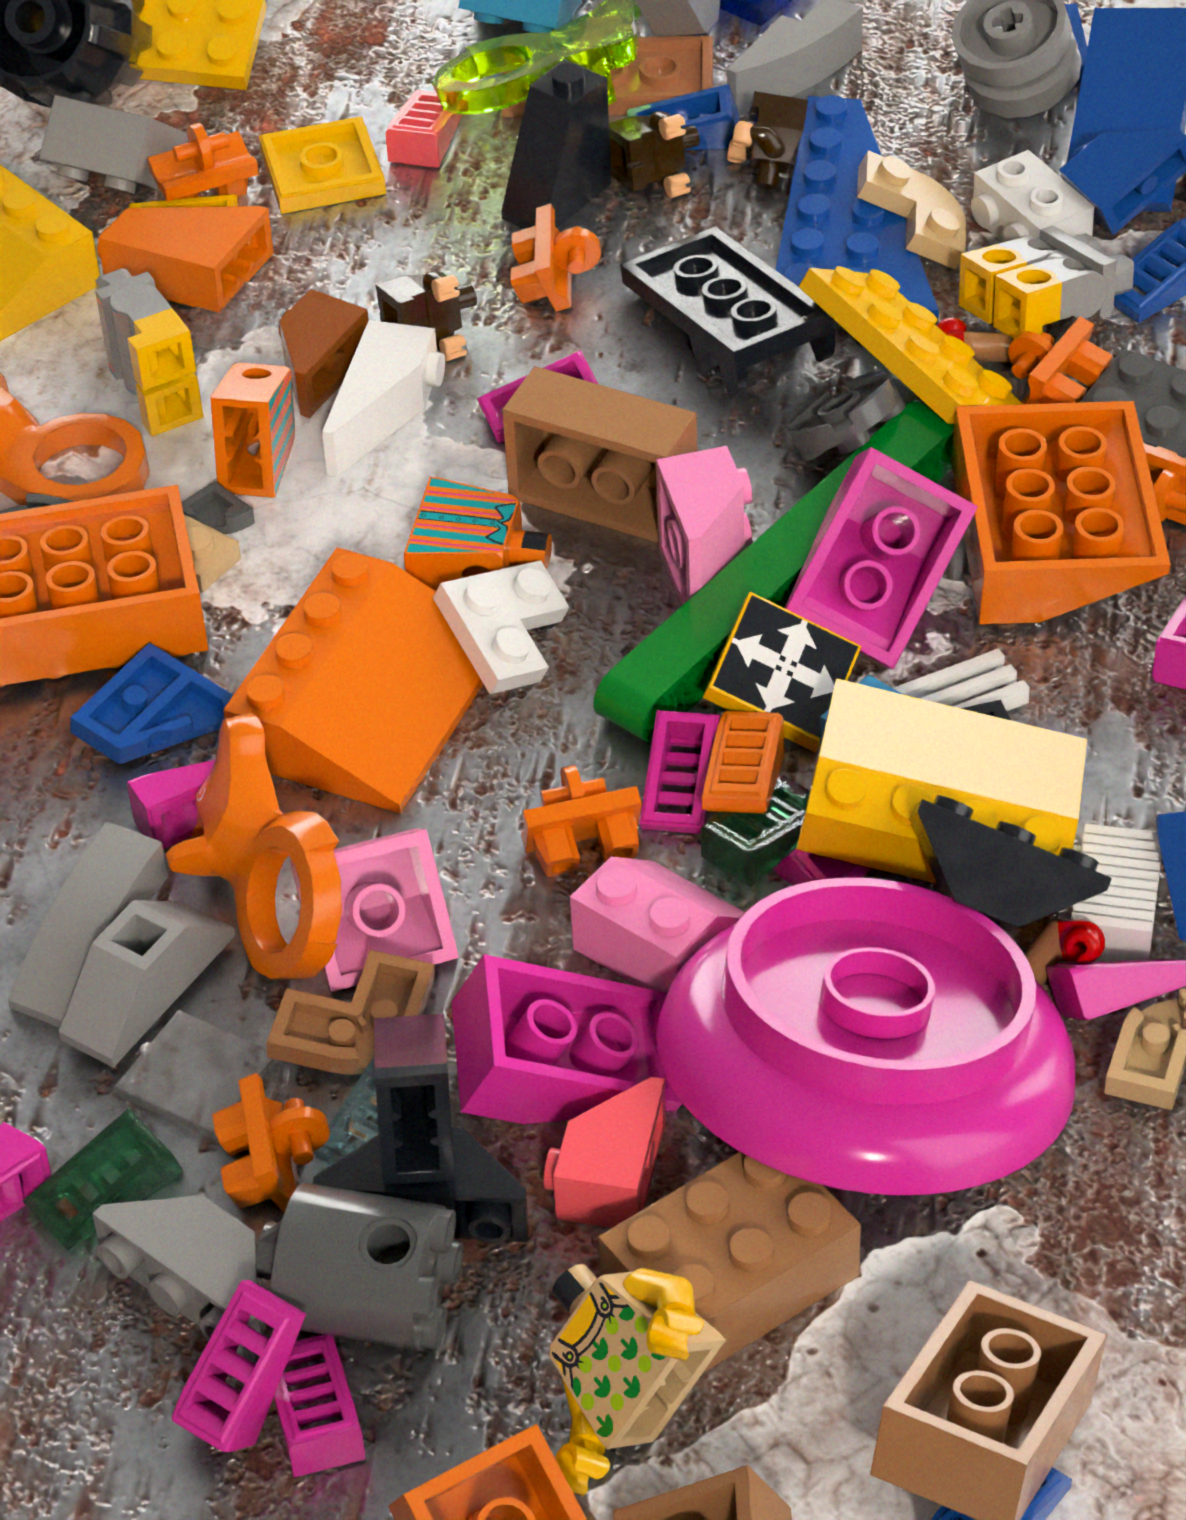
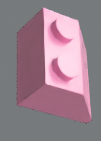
[656,446,753,606]
[290,828,459,992]
[570,856,745,993]

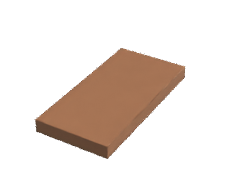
[501,36,713,117]

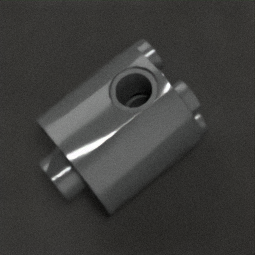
[255,1183,464,1351]

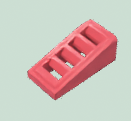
[385,90,467,168]

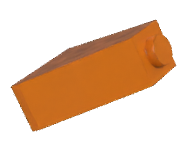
[97,206,274,314]

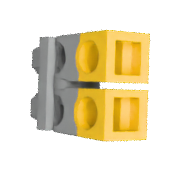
[959,226,1134,339]
[95,268,204,437]

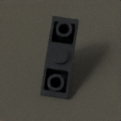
[910,795,1112,932]
[312,1127,529,1244]

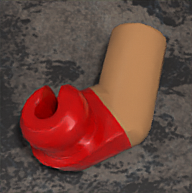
[937,318,1014,363]
[1024,919,1105,986]

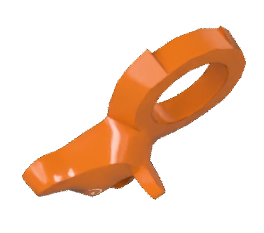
[0,373,150,506]
[165,713,342,980]

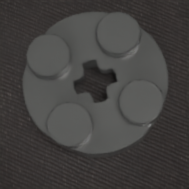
[788,371,906,461]

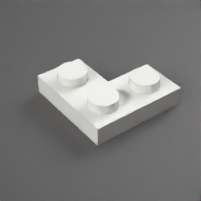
[433,560,570,694]

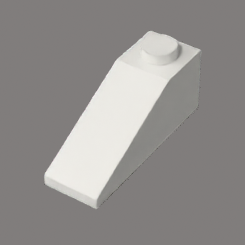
[322,320,445,477]

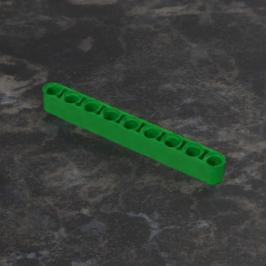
[593,401,954,742]

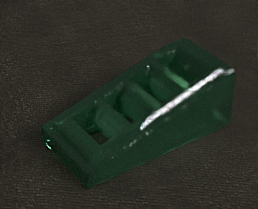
[701,775,810,887]
[23,1108,183,1251]

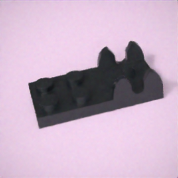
[620,226,835,398]

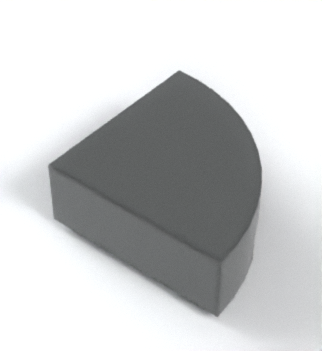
[181,481,255,535]

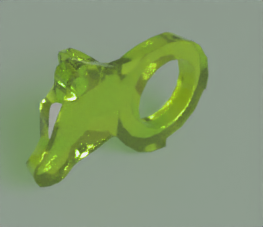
[431,0,642,114]

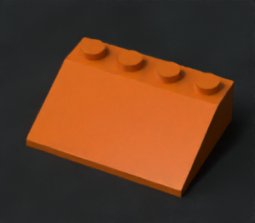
[951,401,1171,625]
[0,485,209,687]
[223,547,483,814]

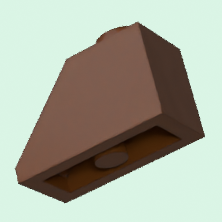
[279,289,369,418]

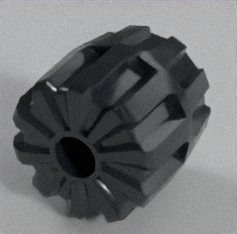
[0,0,152,108]

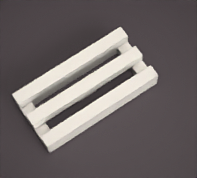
[893,649,1030,711]

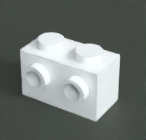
[971,150,1094,243]

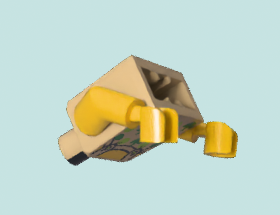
[550,1264,726,1496]

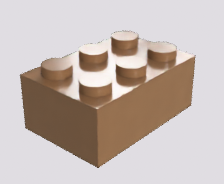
[502,366,697,543]
[598,1152,861,1374]
[870,1280,1107,1520]

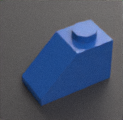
[1059,129,1186,235]

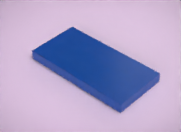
[1063,8,1186,212]

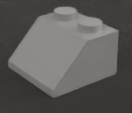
[39,95,189,194]

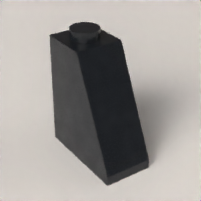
[501,59,611,229]
[374,1014,455,1185]

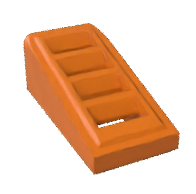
[702,711,785,813]

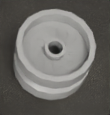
[951,0,1082,118]

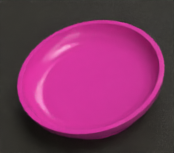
[656,878,1075,1196]

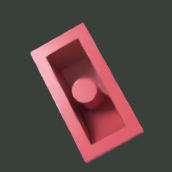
[544,1077,666,1228]

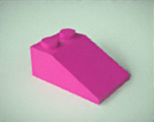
[785,447,978,670]
[451,954,682,1124]

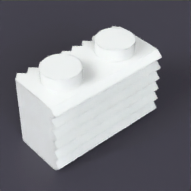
[1058,823,1162,962]

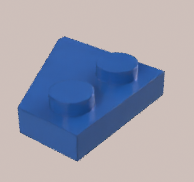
[70,642,233,764]

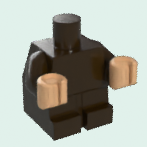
[726,91,808,190]
[609,111,700,198]
[376,271,477,361]

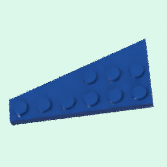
[775,95,939,326]

